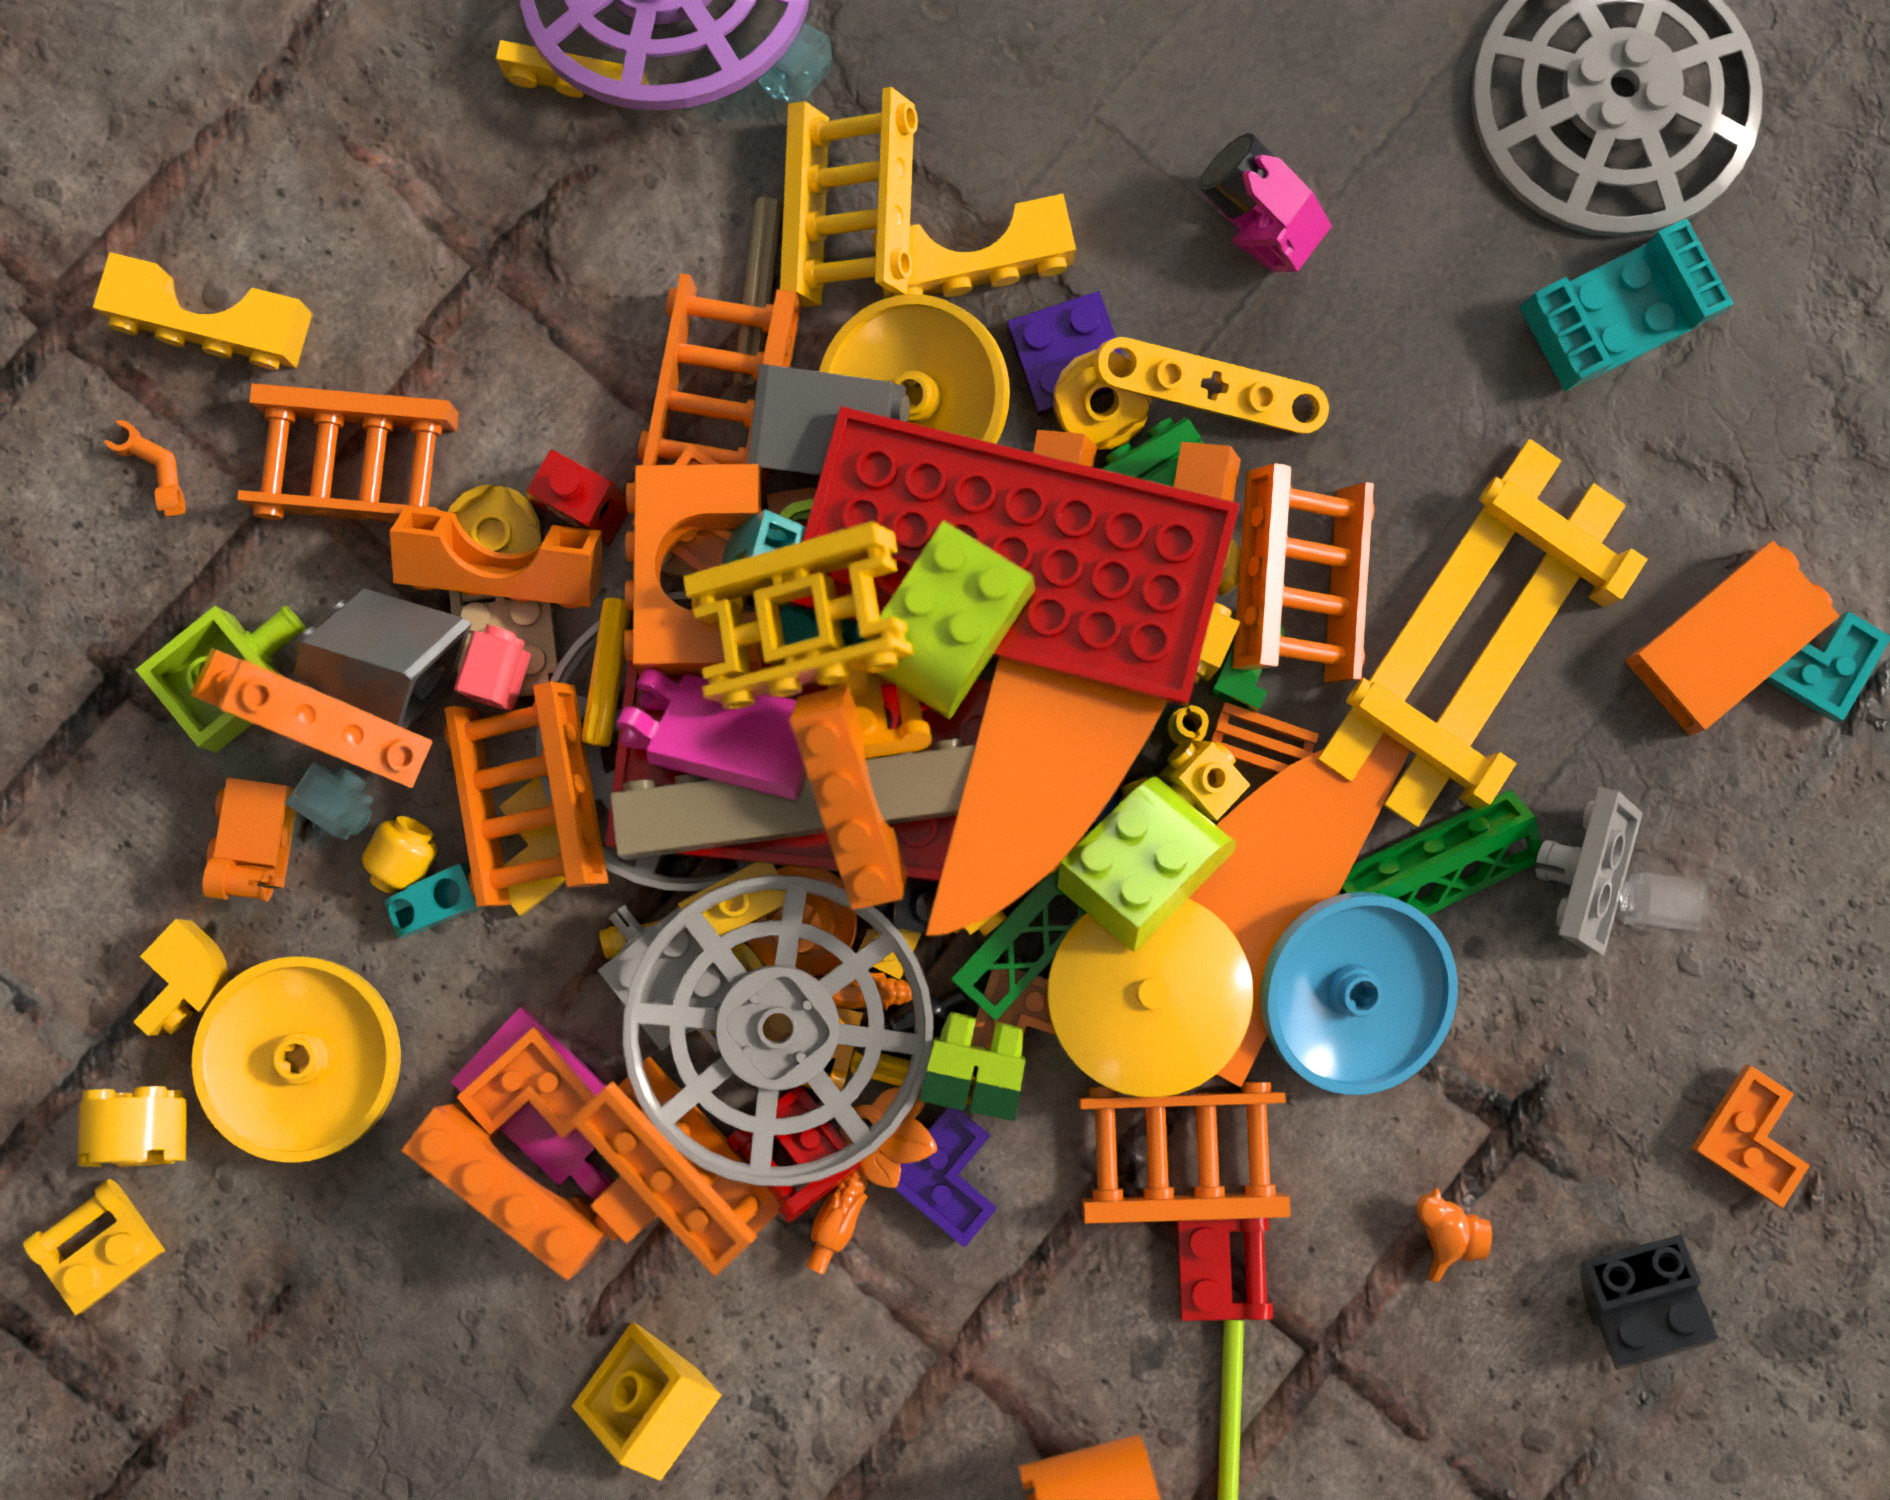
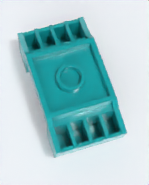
[1518,218,1734,393]

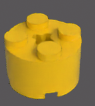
[77,1087,187,1167]

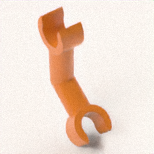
[104,420,186,517]

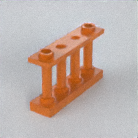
[638,273,802,495]
[237,383,459,523]
[1233,463,1374,684]
[190,648,433,788]
[444,681,609,907]
[571,1056,781,1277]
[1078,1081,1290,1223]

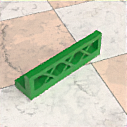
[1340,790,1542,916]
[951,831,1090,1021]

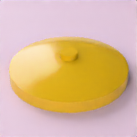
[819,294,1010,444]
[1047,899,1253,1097]
[192,957,401,1162]

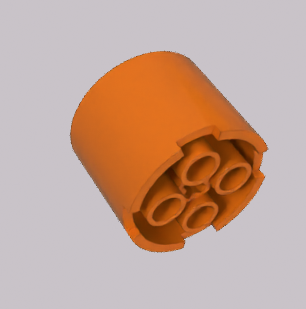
[1019,1434,1160,1500]

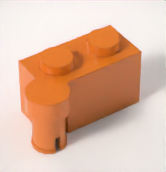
[202,777,300,902]

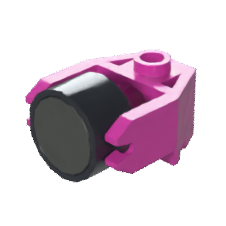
[1199,133,1332,272]

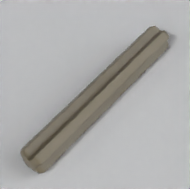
[733,197,782,388]

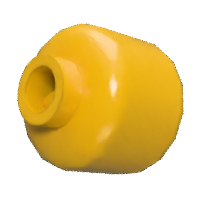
[361,816,438,894]

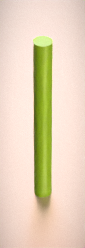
[1217,1319,1244,1500]

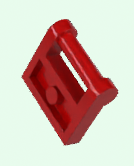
[727,1085,861,1222]
[1176,1218,1273,1321]

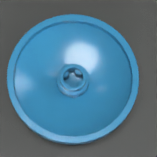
[1261,892,1458,1095]

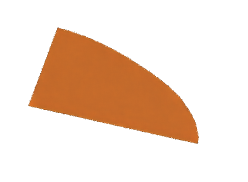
[926,658,1167,935]
[1196,733,1410,1087]

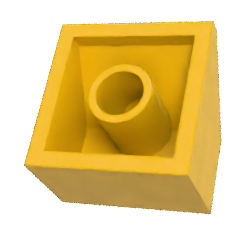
[572,1322,721,1481]

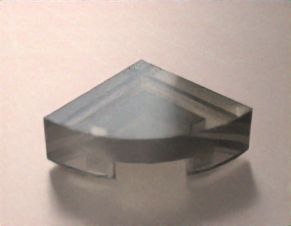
[1119,724,1166,786]

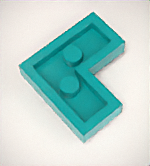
[1765,611,1890,723]

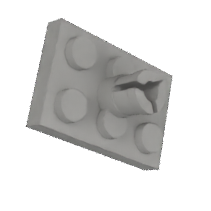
[1535,787,1643,956]

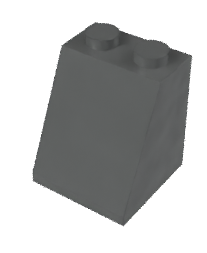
[747,364,910,477]
[293,589,472,729]

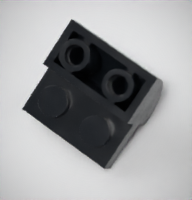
[1580,1234,1718,1370]

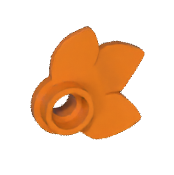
[840,1087,938,1188]

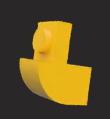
[134,919,228,1036]

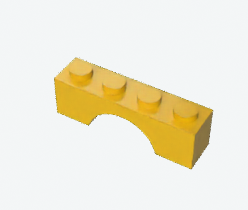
[871,194,1076,299]
[93,252,312,371]

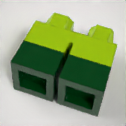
[919,1012,1026,1122]

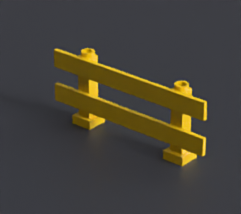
[1317,438,1648,827]

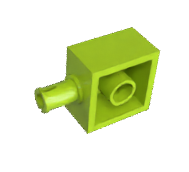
[136,605,307,753]

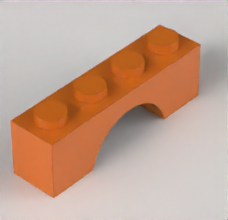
[390,507,602,608]
[790,685,908,910]

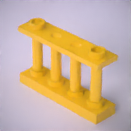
[780,87,918,307]

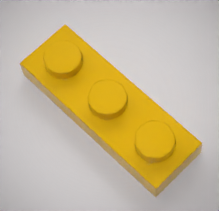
[496,40,648,107]

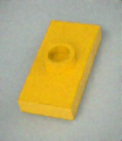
[678,863,786,949]

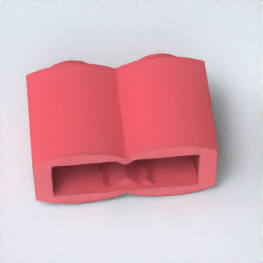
[454,625,532,712]

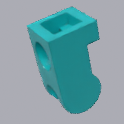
[722,509,806,565]
[383,863,484,939]

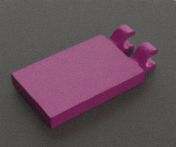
[617,669,808,800]
[451,1007,613,1200]

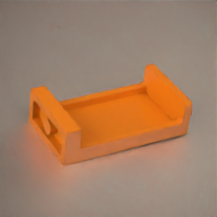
[1625,540,1840,736]

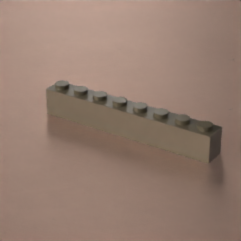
[611,739,976,860]

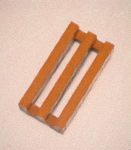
[1210,702,1319,774]

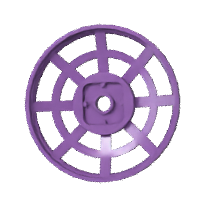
[520,0,809,111]

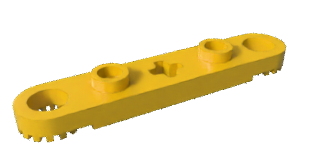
[1093,337,1329,433]

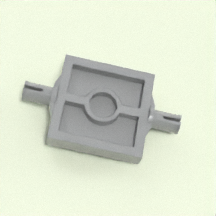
[598,905,731,1053]

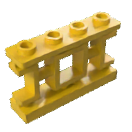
[683,522,913,709]

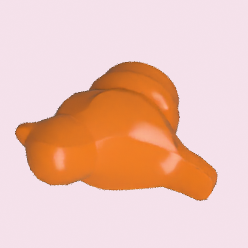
[1415,1188,1492,1283]

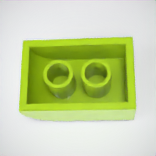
[866,520,1035,719]
[1057,777,1236,953]

